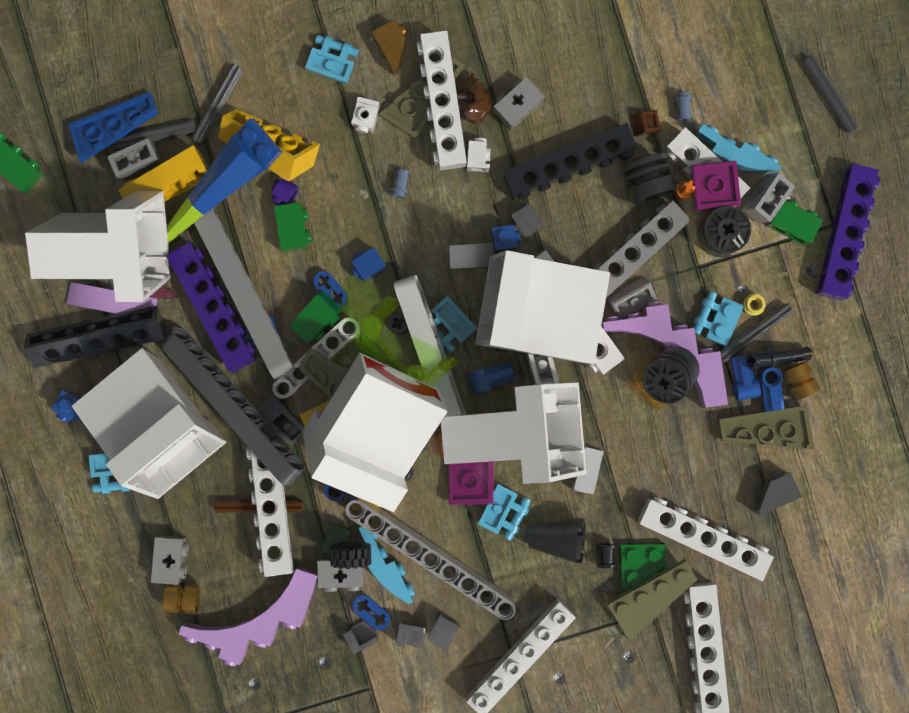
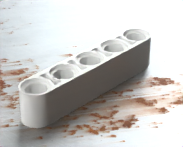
[272,318,360,399]

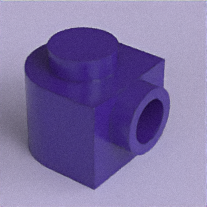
[270,178,299,206]

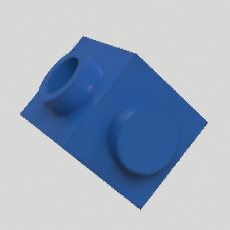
[491,225,521,253]
[351,247,387,282]
[51,390,82,422]

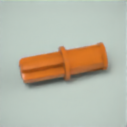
[674,180,696,200]

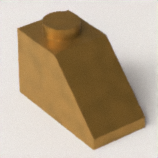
[372,19,408,76]

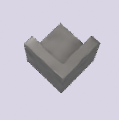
[510,204,544,238]
[427,612,460,650]
[395,620,427,647]
[343,621,379,654]

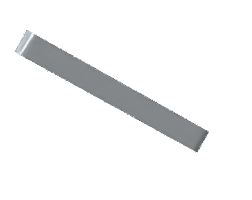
[194,208,295,379]
[345,495,515,620]

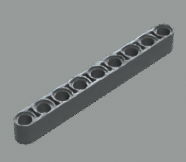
[161,327,305,486]

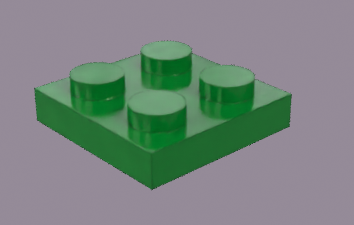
[620,543,666,590]

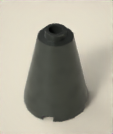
[524,518,586,564]

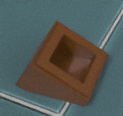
[630,110,661,137]

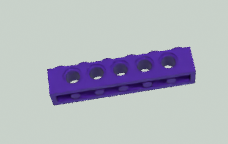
[816,163,880,301]
[166,242,256,373]

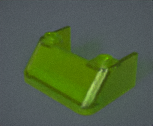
[356,295,459,387]

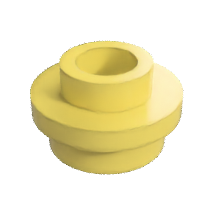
[743,293,766,316]

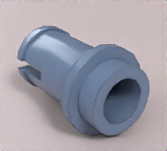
[675,92,693,121]
[390,169,410,198]

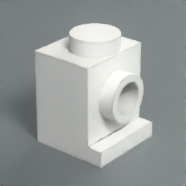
[351,97,380,134]
[467,138,491,172]

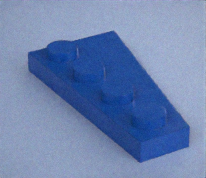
[68,92,159,163]

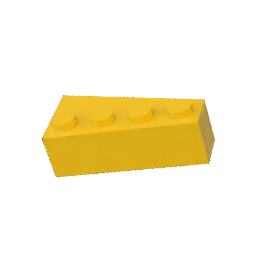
[218,109,320,181]
[118,145,209,202]

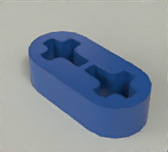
[313,271,348,308]
[352,595,390,631]

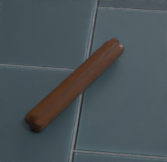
[214,500,303,513]

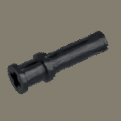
[746,346,812,371]

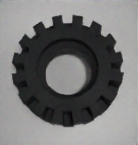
[330,541,372,569]

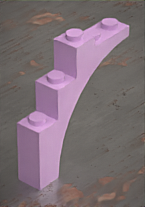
[601,301,728,408]
[178,566,318,666]

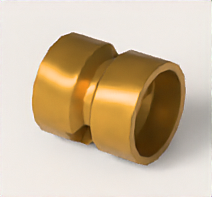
[781,361,821,401]
[163,584,201,615]

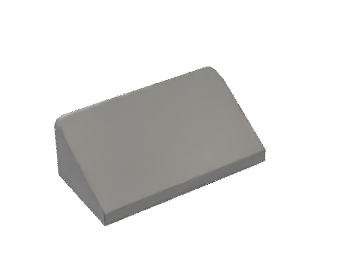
[449,243,494,269]
[607,277,658,320]
[572,447,604,494]

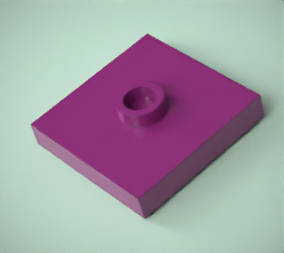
[690,161,741,211]
[449,461,494,505]

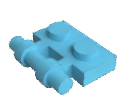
[305,35,360,84]
[693,291,744,347]
[431,296,477,354]
[89,454,131,494]
[478,484,531,541]

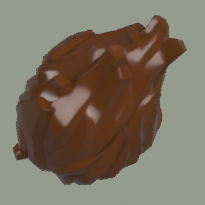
[457,73,495,124]

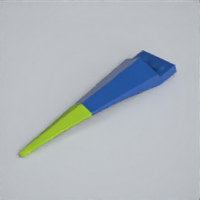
[167,119,282,243]

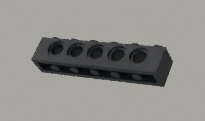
[503,123,637,200]
[24,305,165,368]

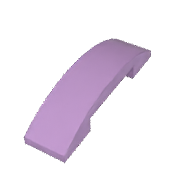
[66,282,158,314]

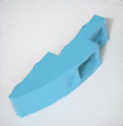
[695,124,782,174]
[359,526,416,604]

